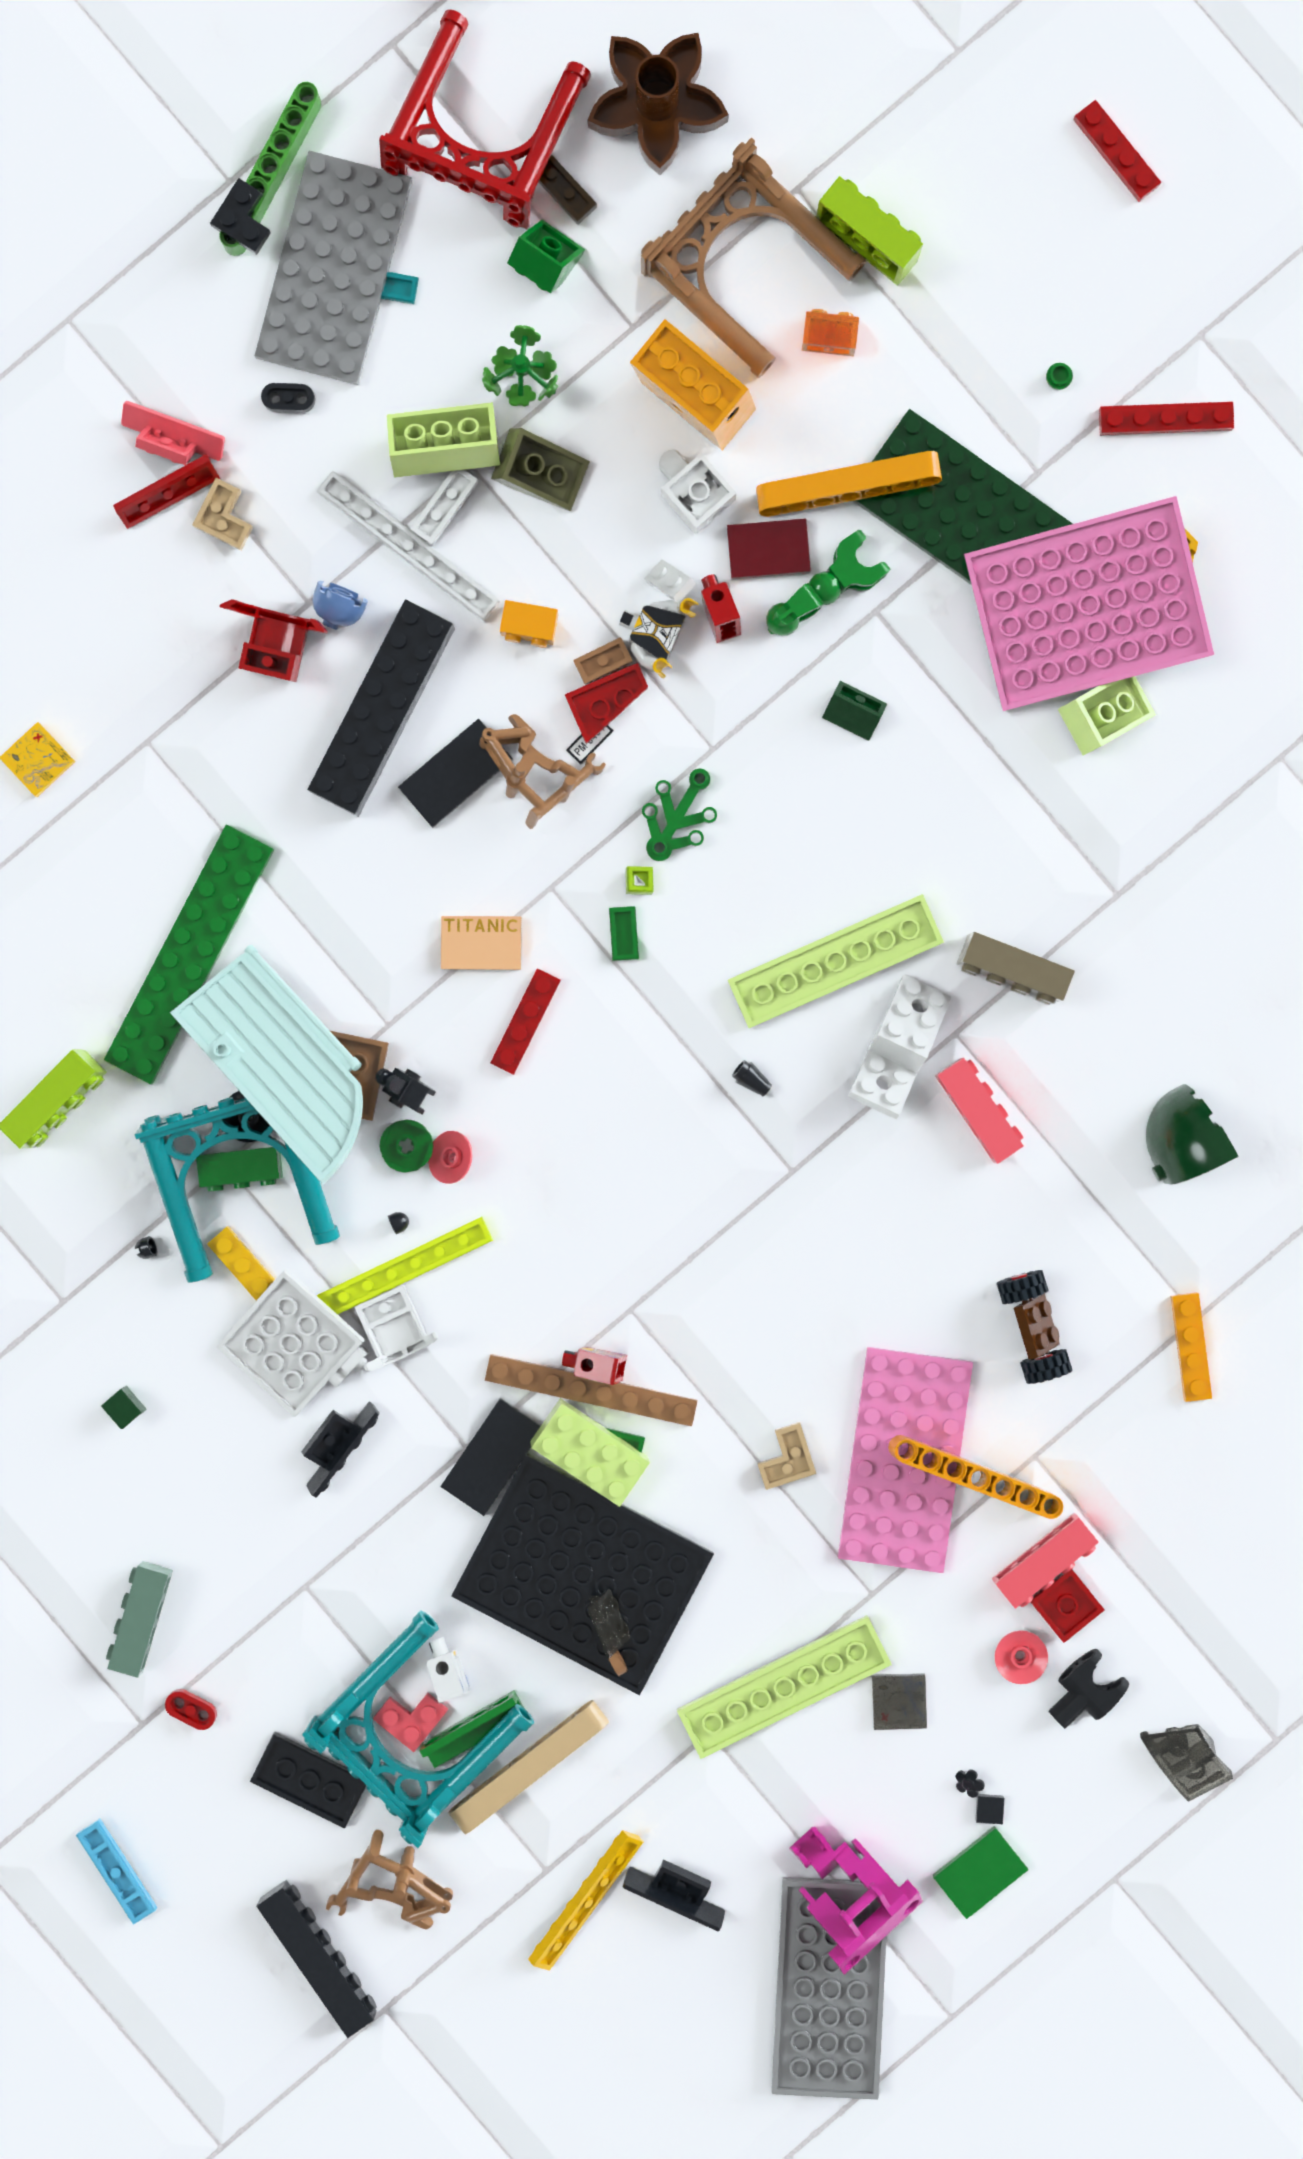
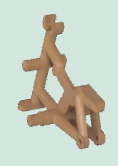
[479,714,606,829]
[326,1829,453,1930]

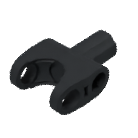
[1048,1649,1130,1729]

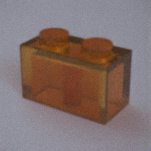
[801,309,859,357]

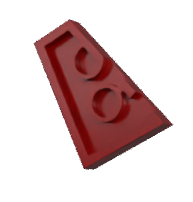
[564,663,648,744]

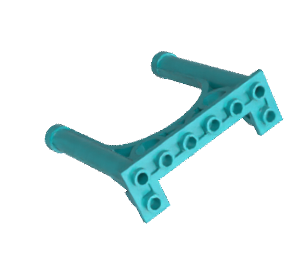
[134,1097,340,1283]
[302,1610,534,1849]

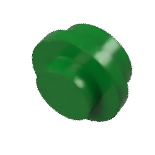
[1046,362,1073,390]

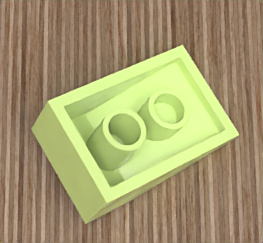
[1058,676,1156,756]

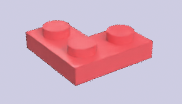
[373,1692,448,1752]

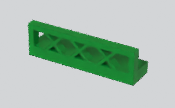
[419,1690,524,1769]

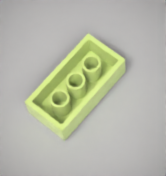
[386,402,500,478]
[530,1398,650,1507]

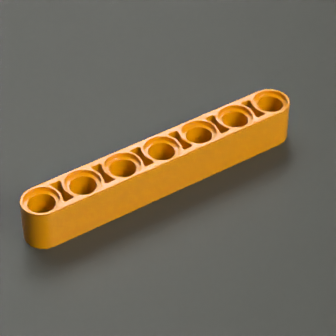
[756,451,942,517]
[888,1435,1064,1519]

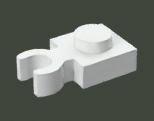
[329,1345,369,1388]

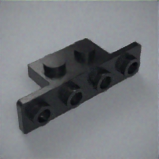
[301,1401,380,1498]
[622,1859,725,1932]

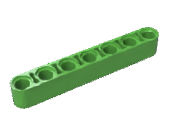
[219,81,322,256]

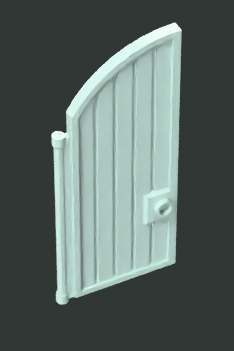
[170,945,363,1184]

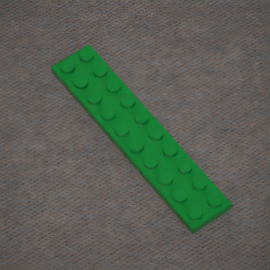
[104,824,275,1085]

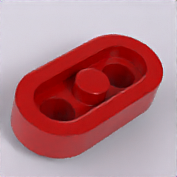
[165,1689,217,1730]

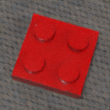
[1031,1569,1105,1643]

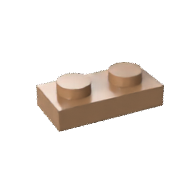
[573,637,633,685]

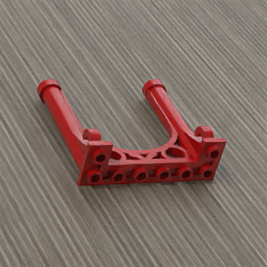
[379,9,591,230]

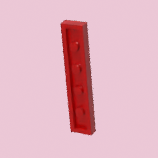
[1099,401,1235,436]

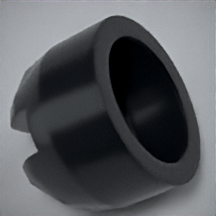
[387,1212,409,1235]
[135,1236,158,1259]

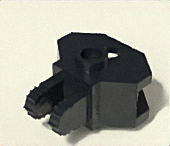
[375,1068,436,1115]

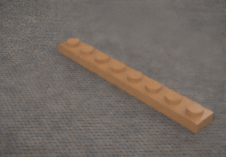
[484,1354,698,1427]

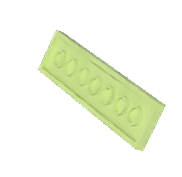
[727,894,944,1028]
[677,1615,892,1759]

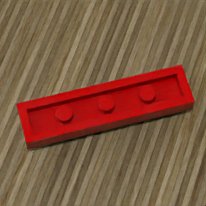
[1073,99,1162,202]
[113,454,220,529]
[490,968,561,1075]

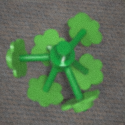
[482,325,558,407]

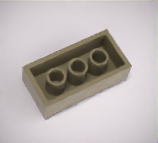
[956,931,1075,1005]

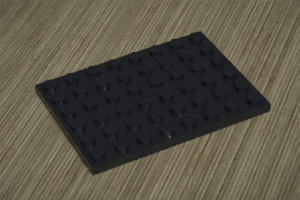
[451,1454,714,1696]

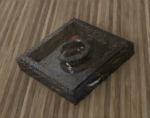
[871,1673,927,1730]

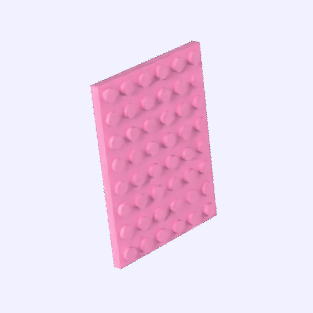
[964,496,1214,711]

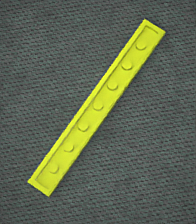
[316,1216,493,1315]

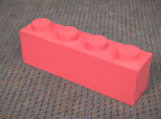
[935,1057,1024,1164]
[992,1513,1099,1609]

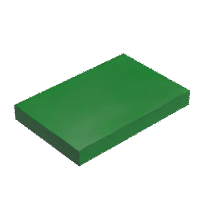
[932,1826,1029,1920]

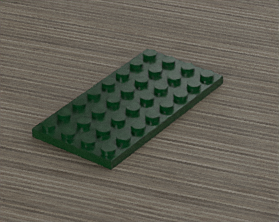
[853,408,1073,584]

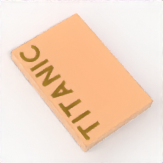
[441,916,522,970]

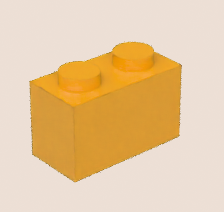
[500,600,559,648]

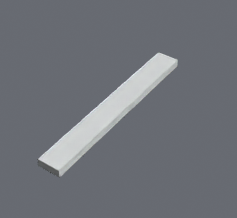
[316,470,501,623]

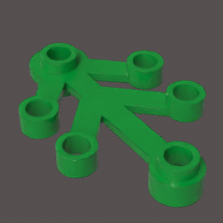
[642,768,717,861]

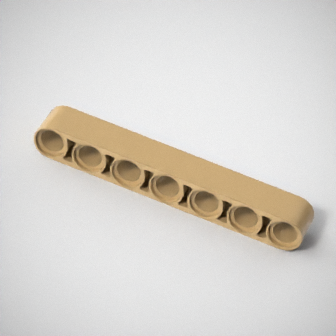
[448,1700,609,1835]

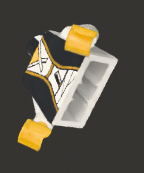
[619,598,699,679]

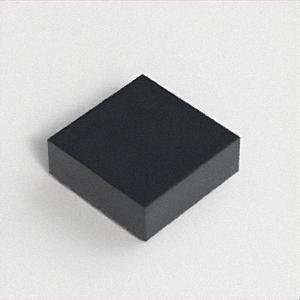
[975,1794,1005,1825]

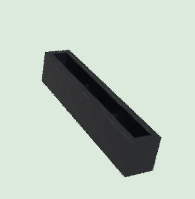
[256,1879,377,2039]

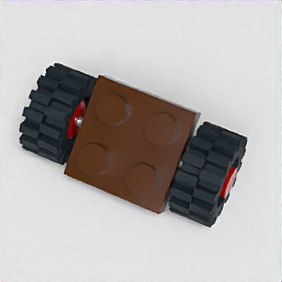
[996,1270,1073,1384]

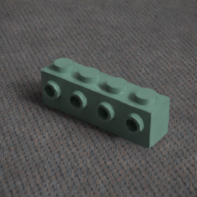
[106,1561,173,1678]

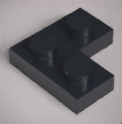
[210,178,271,255]

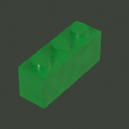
[196,1147,283,1192]

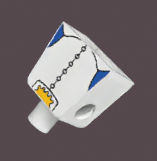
[426,1637,471,1703]

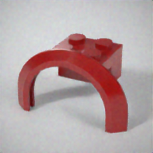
[219,599,328,683]

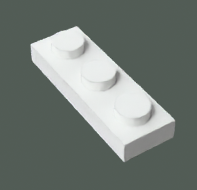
[410,470,479,547]

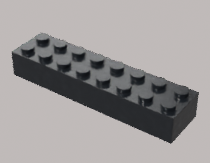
[307,599,455,817]

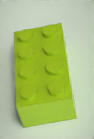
[816,176,923,286]
[0,1049,107,1149]

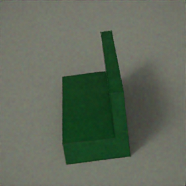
[822,680,887,741]

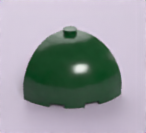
[1146,1084,1239,1185]

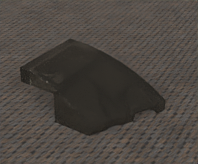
[1140,1724,1233,1802]

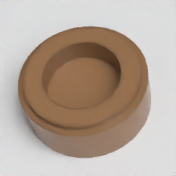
[606,1648,628,1676]

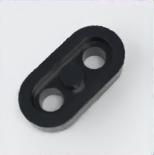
[261,383,316,413]

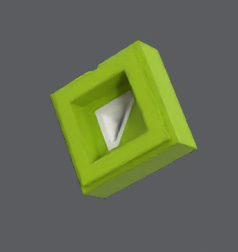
[625,866,654,895]

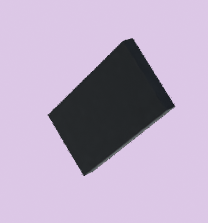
[398,718,514,828]
[440,1397,541,1516]
[250,1732,366,1829]

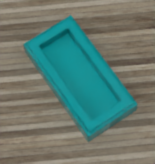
[381,272,419,305]

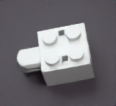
[659,449,737,535]

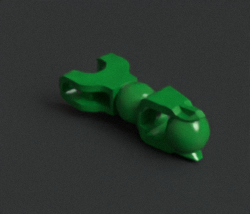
[766,530,891,636]

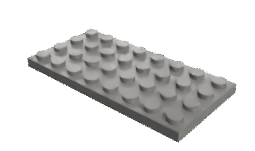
[254,150,413,385]
[771,1878,887,2100]

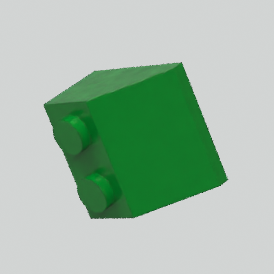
[507,219,586,294]

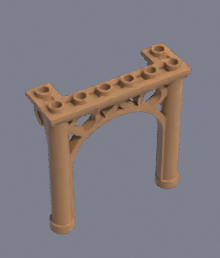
[641,137,867,378]

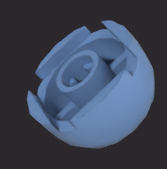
[312,580,368,630]

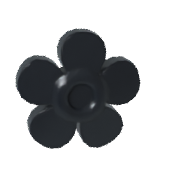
[955,1769,985,1798]

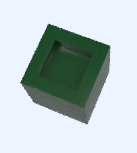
[101,1385,147,1429]

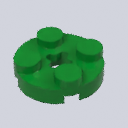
[379,1119,434,1173]

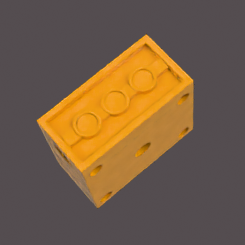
[630,319,756,451]

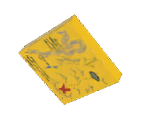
[0,722,76,797]

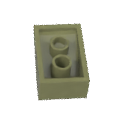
[491,428,590,511]

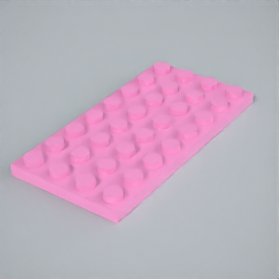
[837,1347,973,1573]

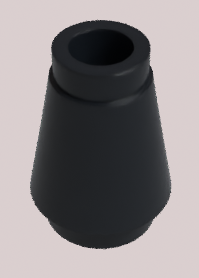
[732,1060,772,1097]

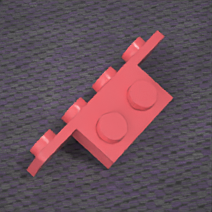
[121,401,225,465]

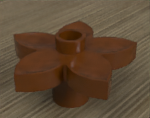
[587,32,729,176]

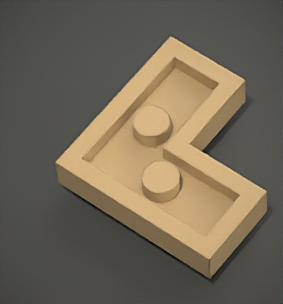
[192,478,253,551]
[757,1422,817,1490]

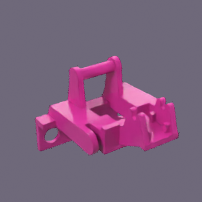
[789,1826,923,1975]

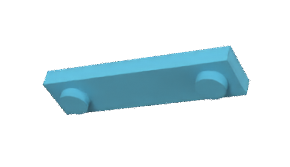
[76,1818,158,1925]

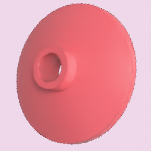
[428,1131,472,1184]
[995,1630,1048,1684]

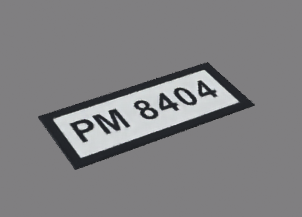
[566,725,614,765]

